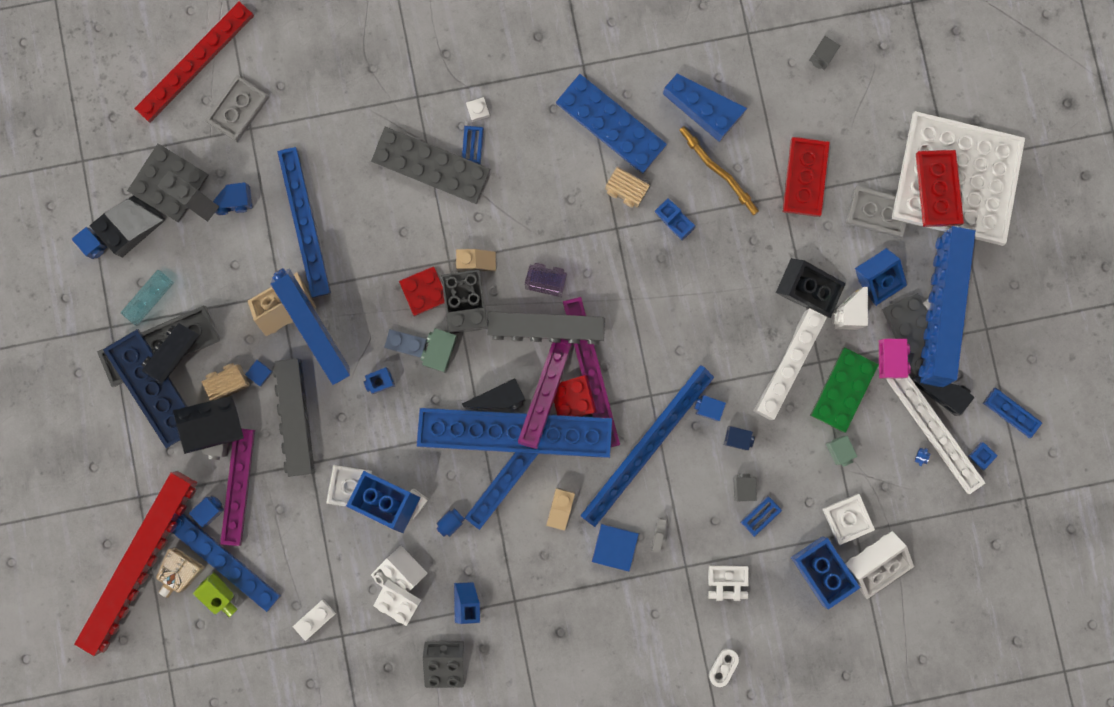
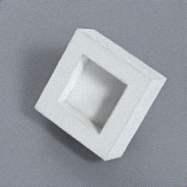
[466,97,490,122]

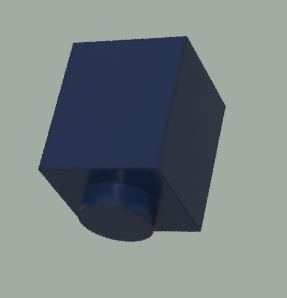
[723,426,755,451]

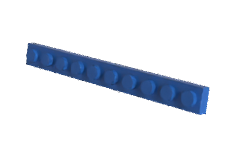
[580,365,714,527]

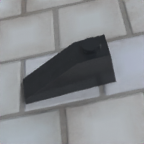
[911,377,975,416]

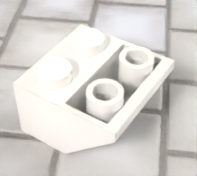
[371,546,428,592]

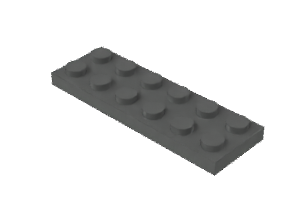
[371,126,491,204]
[97,305,220,387]

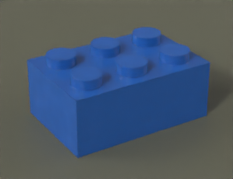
[346,471,421,533]
[790,536,861,610]

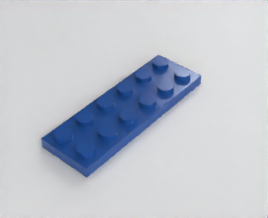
[556,74,667,174]

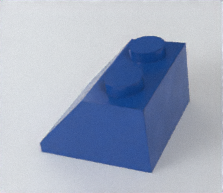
[855,248,907,306]

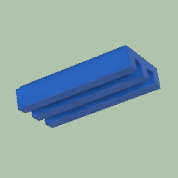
[462,126,484,165]
[740,496,782,537]

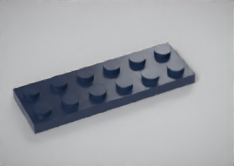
[103,329,188,448]

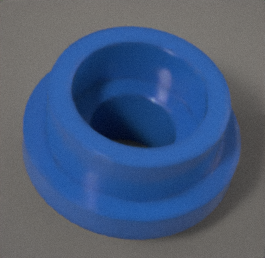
[915,447,931,466]

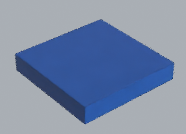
[592,524,639,572]

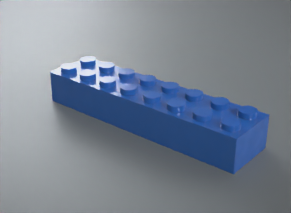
[919,226,976,387]

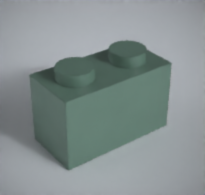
[421,328,458,373]

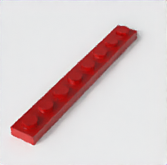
[134,1,254,123]

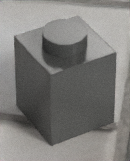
[809,36,841,70]
[733,473,757,502]

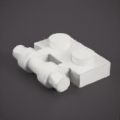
[708,565,748,601]

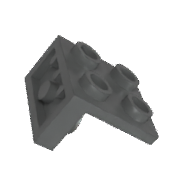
[423,641,464,688]

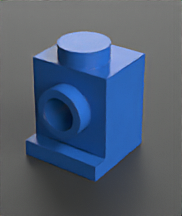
[363,367,395,394]

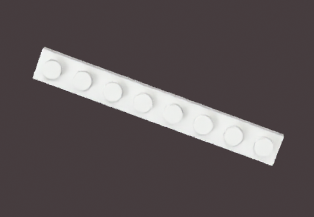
[878,367,985,494]

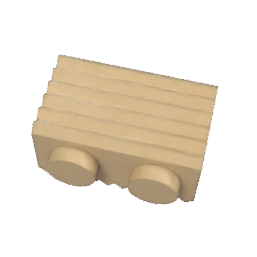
[605,167,650,208]
[201,363,250,401]

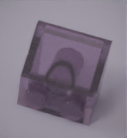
[524,263,567,298]

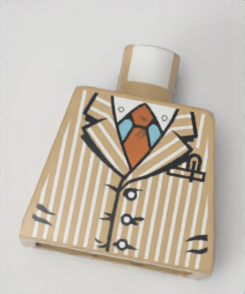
[156,547,205,598]

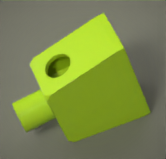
[192,572,238,618]

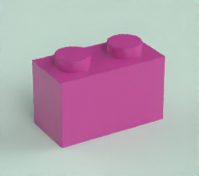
[878,339,911,379]

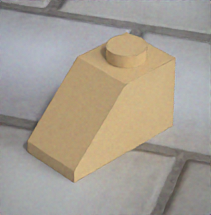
[456,249,496,272]
[546,488,575,531]

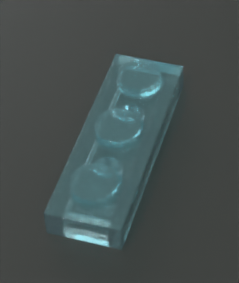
[121,270,174,326]

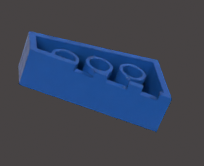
[663,73,747,142]

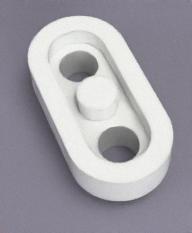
[709,648,739,687]

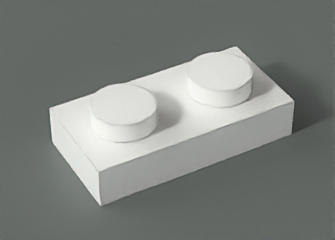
[292,599,336,641]

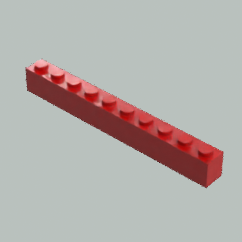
[74,471,198,656]

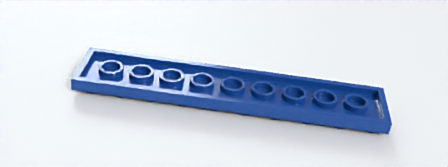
[417,408,612,458]

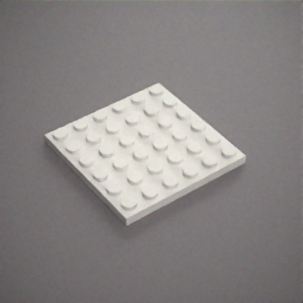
[892,111,1025,246]

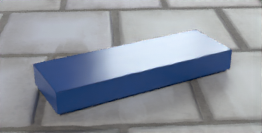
[983,388,1042,438]

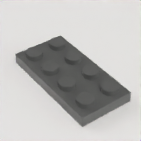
[882,293,928,377]

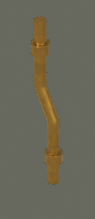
[679,126,759,216]

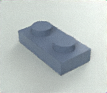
[384,329,427,358]

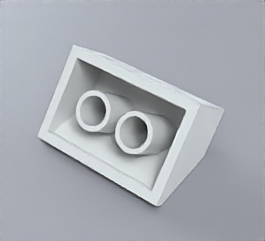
[845,531,914,599]

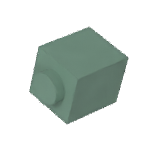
[826,436,858,467]

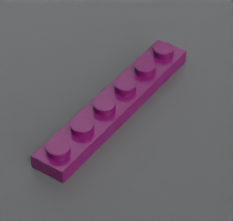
[518,339,573,449]
[220,429,255,546]

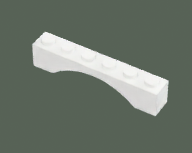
[753,308,827,420]

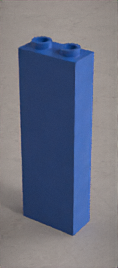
[270,268,350,385]

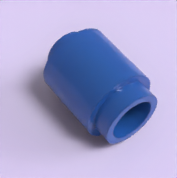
[436,508,465,537]

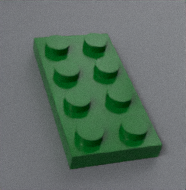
[810,347,879,433]

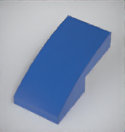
[655,198,695,240]

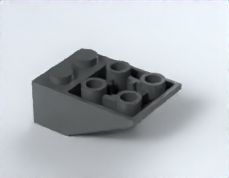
[441,270,488,334]

